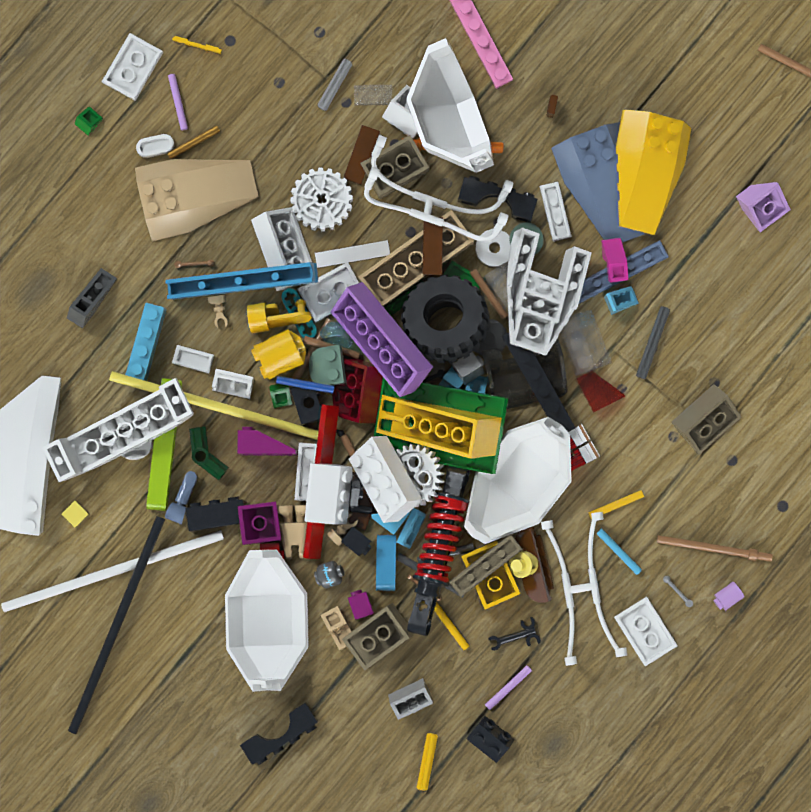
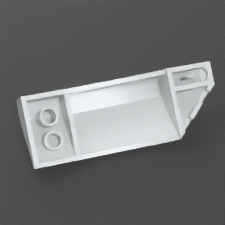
[0,376,61,536]

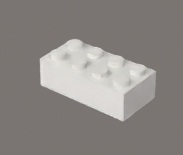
[349,436,422,523]

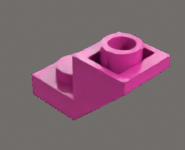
[601,238,628,283]

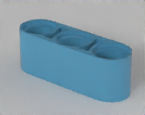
[376,535,396,591]

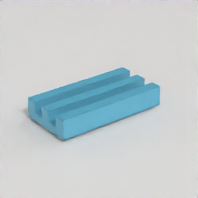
[397,508,426,549]

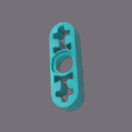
[281,288,317,339]

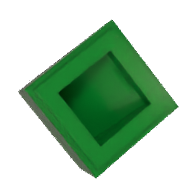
[75,106,103,135]
[269,384,292,408]

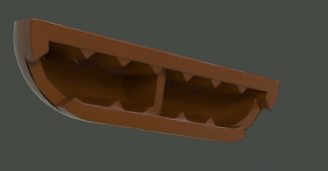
[515,526,554,603]

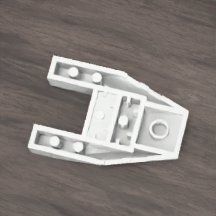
[507,228,592,355]

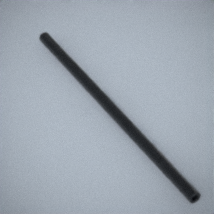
[68,516,165,734]

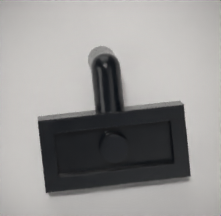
[349,472,372,514]

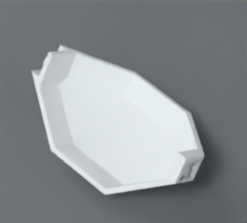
[407,38,494,173]
[464,417,572,544]
[225,550,308,692]

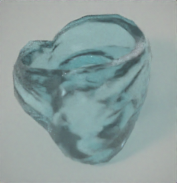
[319,321,354,348]

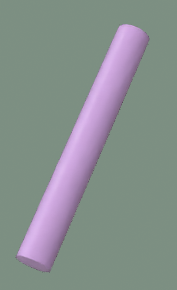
[168,74,188,131]
[485,665,532,710]

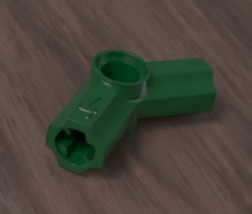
[189,427,229,481]

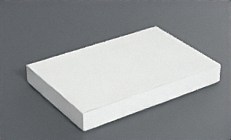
[102,33,163,101]
[298,262,359,323]
[614,597,678,666]

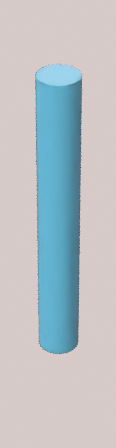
[596,528,642,575]

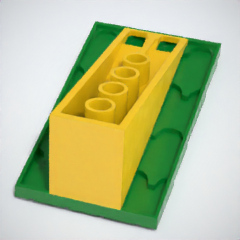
[374,377,508,474]

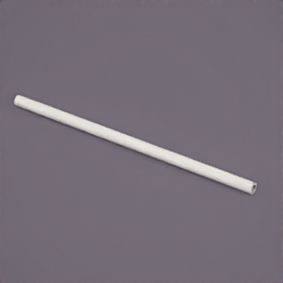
[1,530,224,612]

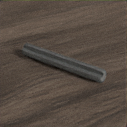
[636,306,670,379]

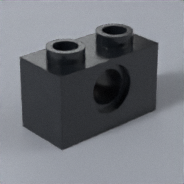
[290,381,324,426]
[341,527,372,556]

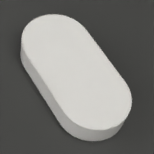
[136,134,174,158]

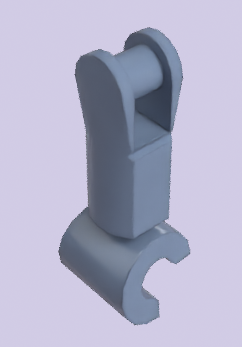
[165,471,197,524]

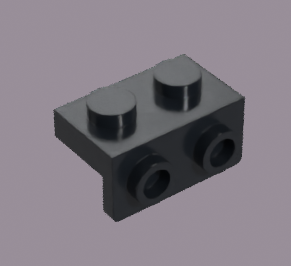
[466,716,514,763]

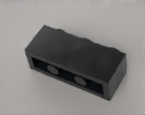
[185,496,245,532]

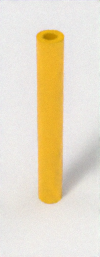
[588,490,644,520]
[434,602,470,650]

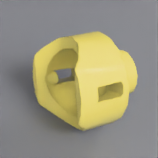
[509,551,538,578]

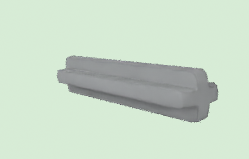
[318,59,352,111]

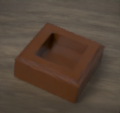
[546,95,558,118]

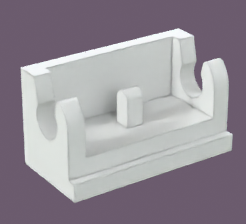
[212,369,254,399]

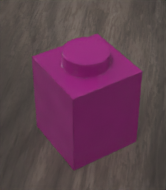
[348,589,374,620]

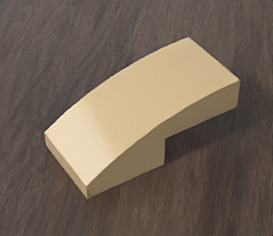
[321,606,352,650]

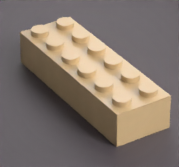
[358,210,474,307]

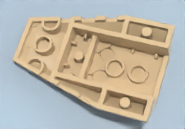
[135,159,259,242]

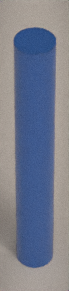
[276,376,335,393]

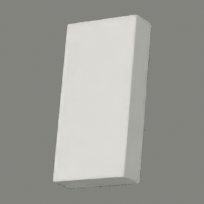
[172,345,214,374]

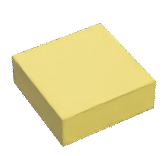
[62,501,89,528]

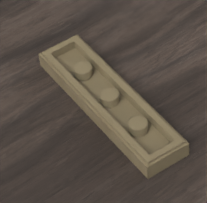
[449,534,522,597]

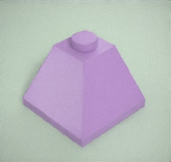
[736,182,791,232]

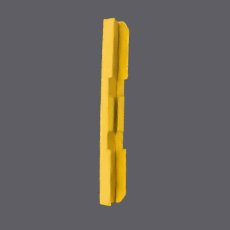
[172,36,222,54]

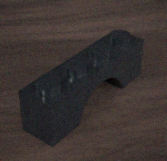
[458,176,538,223]
[240,702,319,765]

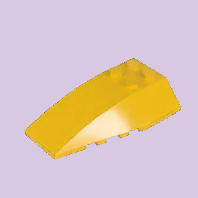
[616,110,691,235]

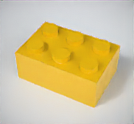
[461,541,520,609]

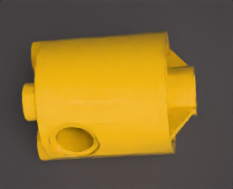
[251,329,306,380]

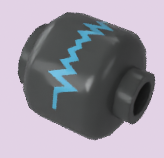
[314,561,344,589]

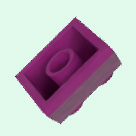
[237,502,281,545]

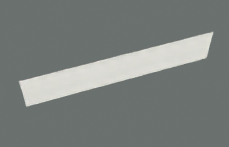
[315,240,390,268]

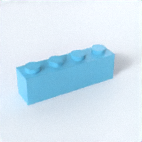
[125,303,167,381]

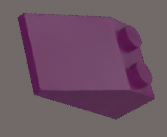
[237,427,298,456]

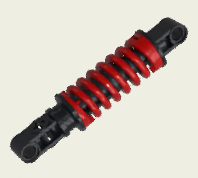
[407,466,470,636]

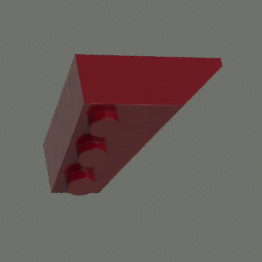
[332,357,383,423]

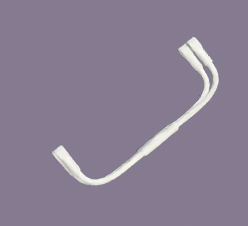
[364,135,513,242]
[541,512,628,666]

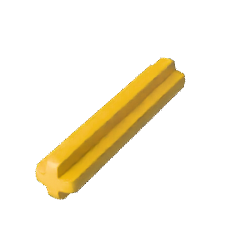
[417,733,438,791]

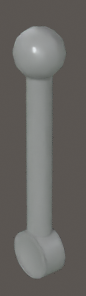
[663,576,693,607]

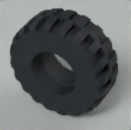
[401,275,490,363]

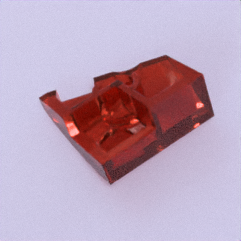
[575,371,625,413]

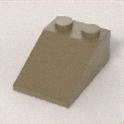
[342,603,415,671]

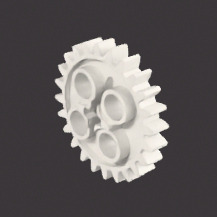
[396,444,445,507]

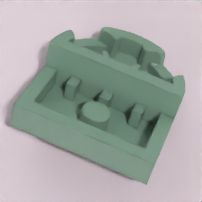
[309,345,346,385]

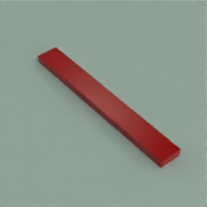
[303,404,339,559]

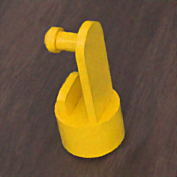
[246,299,312,333]

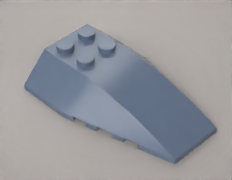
[551,122,645,243]

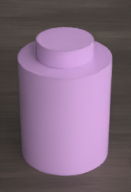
[713,582,744,611]

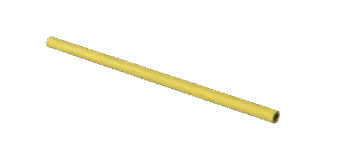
[109,371,319,440]

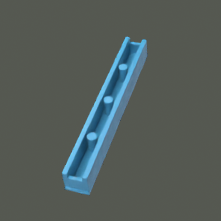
[165,262,318,300]

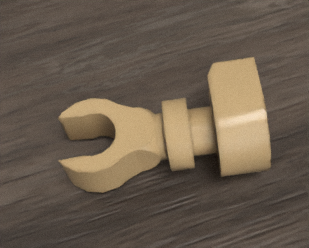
[208,295,228,328]
[327,513,358,546]

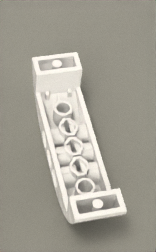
[42,378,194,482]

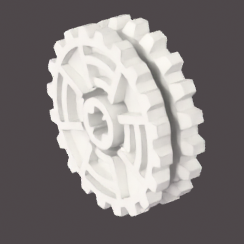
[290,168,353,232]

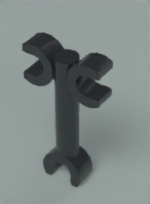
[488,617,541,650]

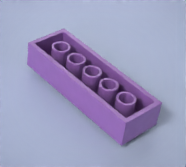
[330,282,433,397]

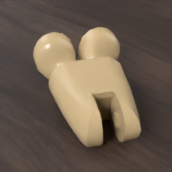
[277,505,307,559]

